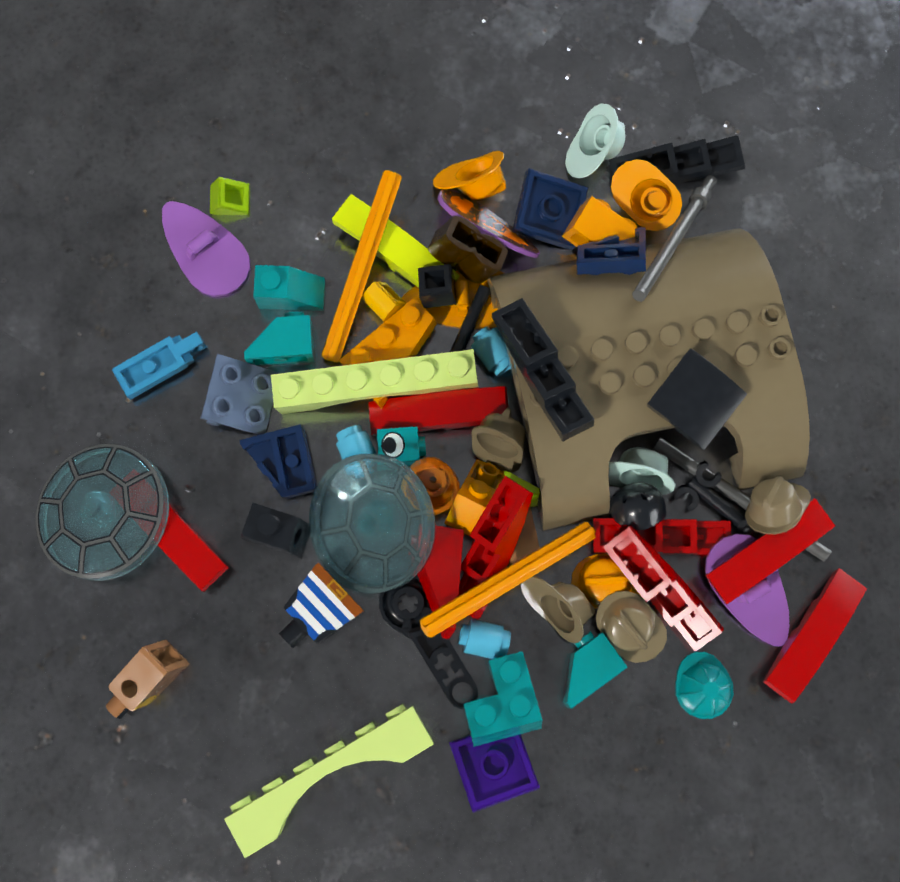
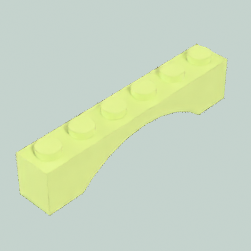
[271,349,478,414]
[224,704,434,858]

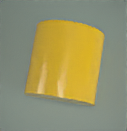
[362,281,406,322]

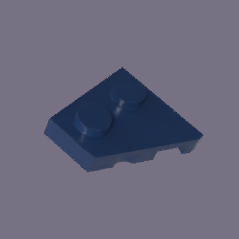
[577,227,646,275]
[239,424,318,499]

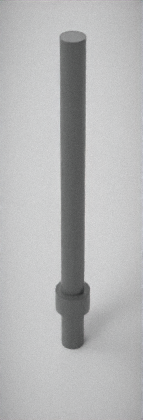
[632,175,717,302]
[653,437,831,562]

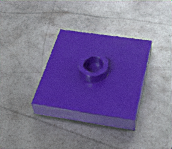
[449,734,540,813]

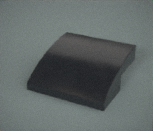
[647,348,747,451]

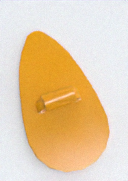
[402,271,505,329]

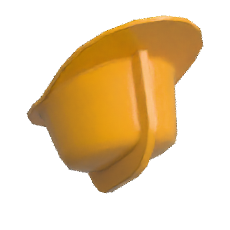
[433,151,506,200]
[611,159,682,231]
[571,554,641,609]

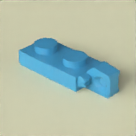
[112,332,207,400]

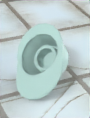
[565,103,625,179]
[608,447,675,495]

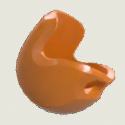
[403,457,460,515]

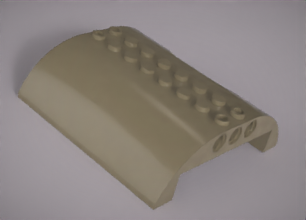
[487,228,810,531]

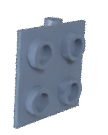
[200,354,280,435]

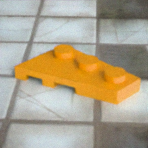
[339,298,437,409]

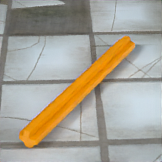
[321,170,402,363]
[420,522,595,638]

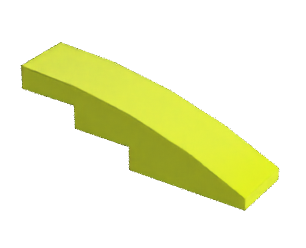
[332,194,460,288]

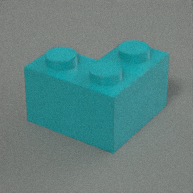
[464,651,543,747]

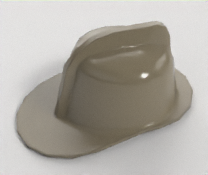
[472,408,526,472]
[745,476,811,535]
[521,576,595,643]
[596,591,667,663]

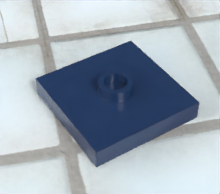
[512,168,589,250]

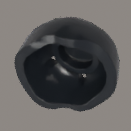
[610,482,667,530]

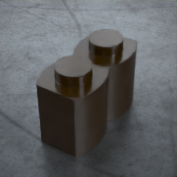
[428,216,508,283]

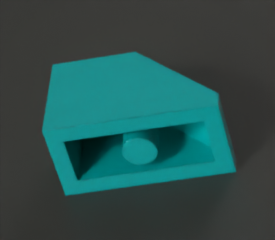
[253,265,326,311]
[244,312,315,366]
[563,631,628,709]

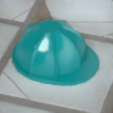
[675,652,734,719]

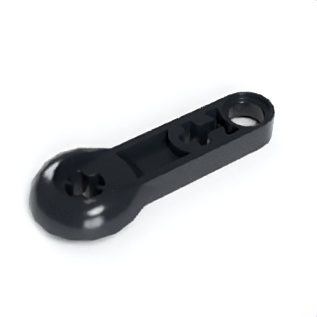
[379,574,478,709]

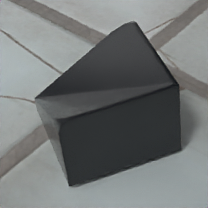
[418,264,456,308]

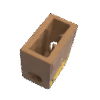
[106,640,190,719]

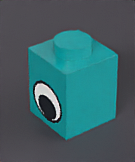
[377,427,426,468]

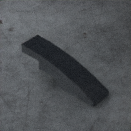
[609,135,745,184]
[492,298,594,442]

